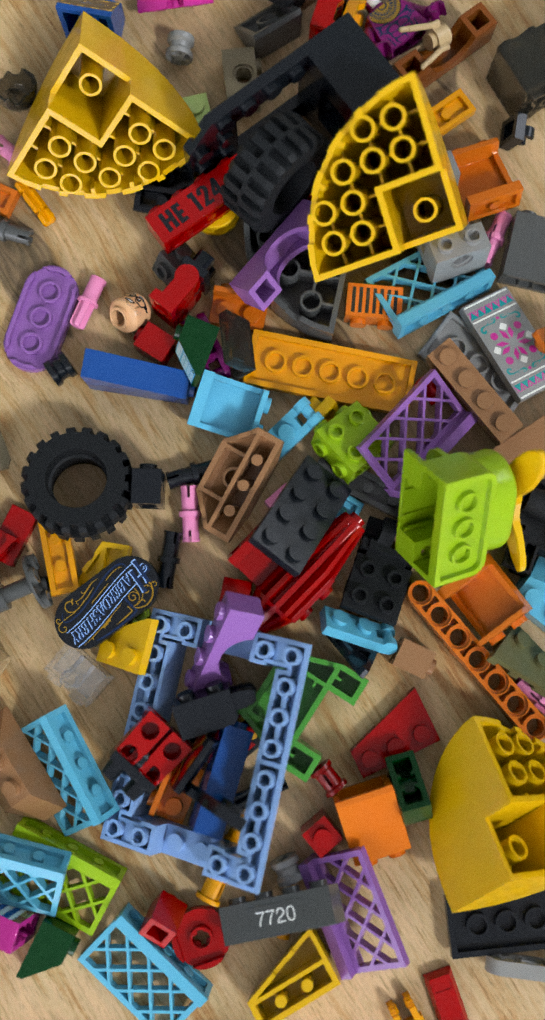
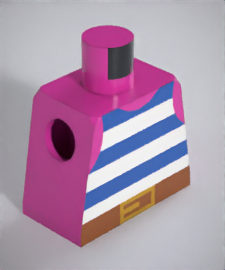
[0,903,40,954]

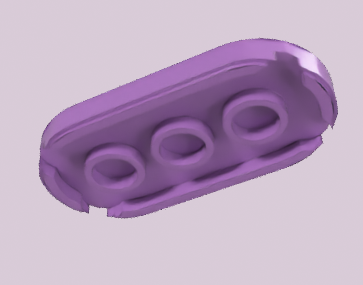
[4,265,80,373]

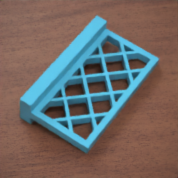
[364,251,496,339]
[21,704,120,837]
[0,833,72,918]
[77,902,213,1020]

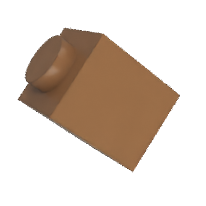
[389,637,437,680]

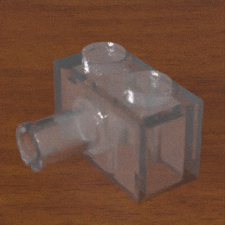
[44,644,115,707]

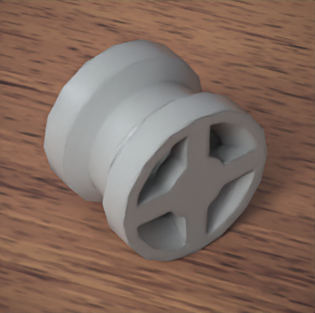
[166,30,195,66]
[270,852,302,888]

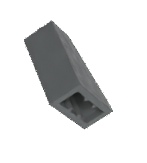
[497,210,545,294]

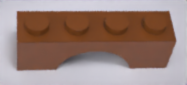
[393,1,498,89]

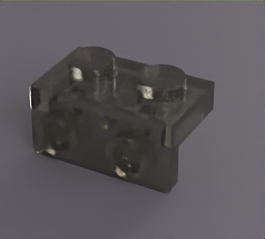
[218,309,256,380]

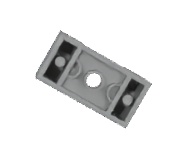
[416,150,492,285]

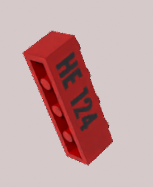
[144,153,237,255]

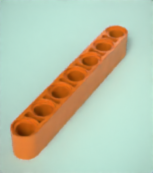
[405,580,545,740]

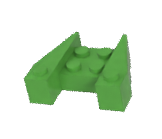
[239,656,369,782]

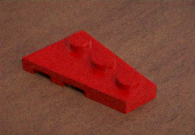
[350,687,440,778]

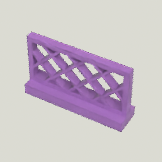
[356,369,478,498]
[298,846,410,980]

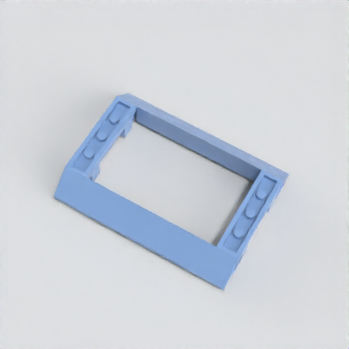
[100,608,312,895]

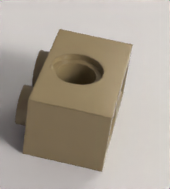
[221,46,262,113]

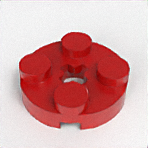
[172,905,229,970]

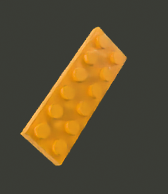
[243,329,418,416]

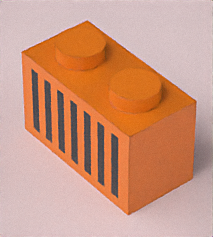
[343,282,404,331]

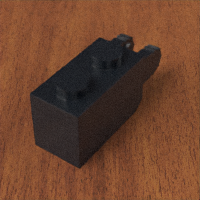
[171,680,257,741]

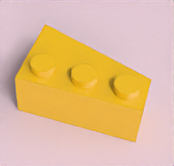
[247,929,341,1020]

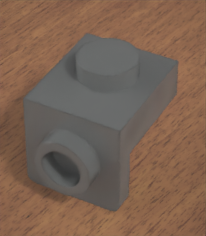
[152,243,196,286]

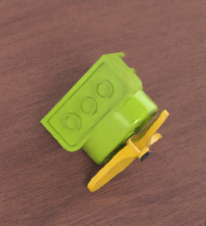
[395,447,545,588]

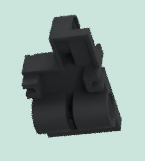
[501,479,545,578]
[340,516,413,627]

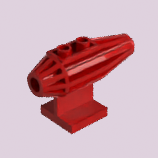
[227,511,365,633]

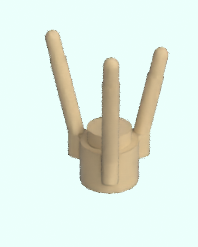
[388,19,452,70]

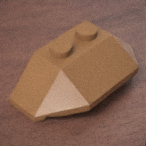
[196,427,284,543]
[0,706,67,821]

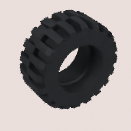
[221,111,330,233]
[21,427,133,542]

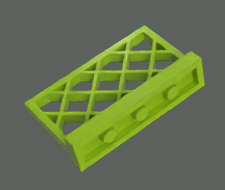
[0,817,128,936]

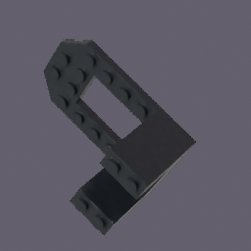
[183,12,401,181]

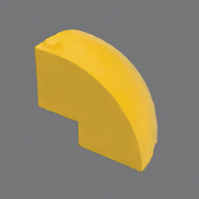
[7,11,201,199]
[307,71,468,283]
[429,716,545,913]

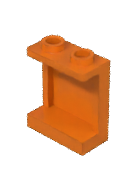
[452,137,524,222]
[437,553,533,647]

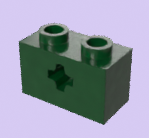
[385,750,433,826]

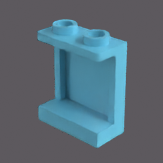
[187,369,272,437]

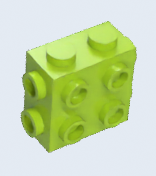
[310,401,395,484]

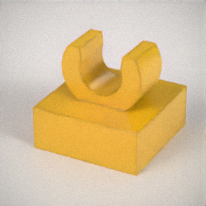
[309,396,339,422]

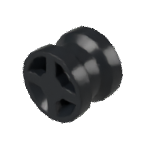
[43,351,78,386]

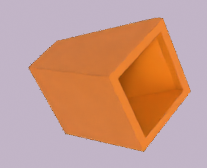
[332,774,411,867]

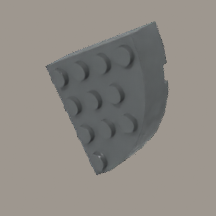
[244,222,346,343]

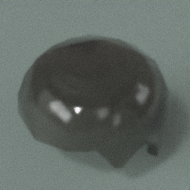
[0,68,38,112]

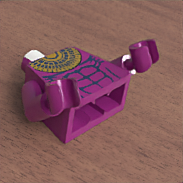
[364,0,447,61]

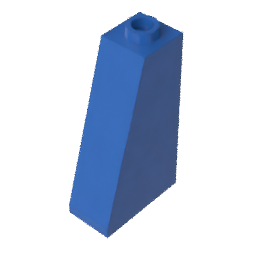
[80,348,196,405]
[187,721,254,840]

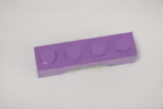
[229,199,311,311]
[184,591,264,692]

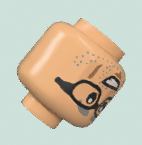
[109,292,151,333]

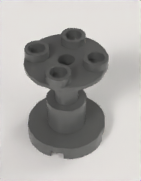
[0,553,53,613]

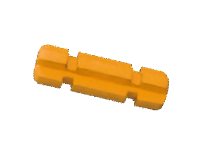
[15,181,56,227]

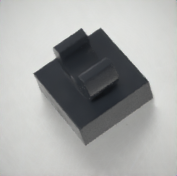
[499,111,535,151]

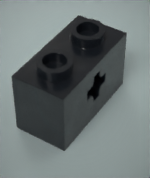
[131,463,166,510]

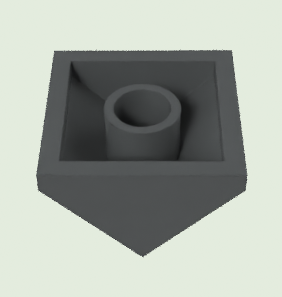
[234,3,302,60]

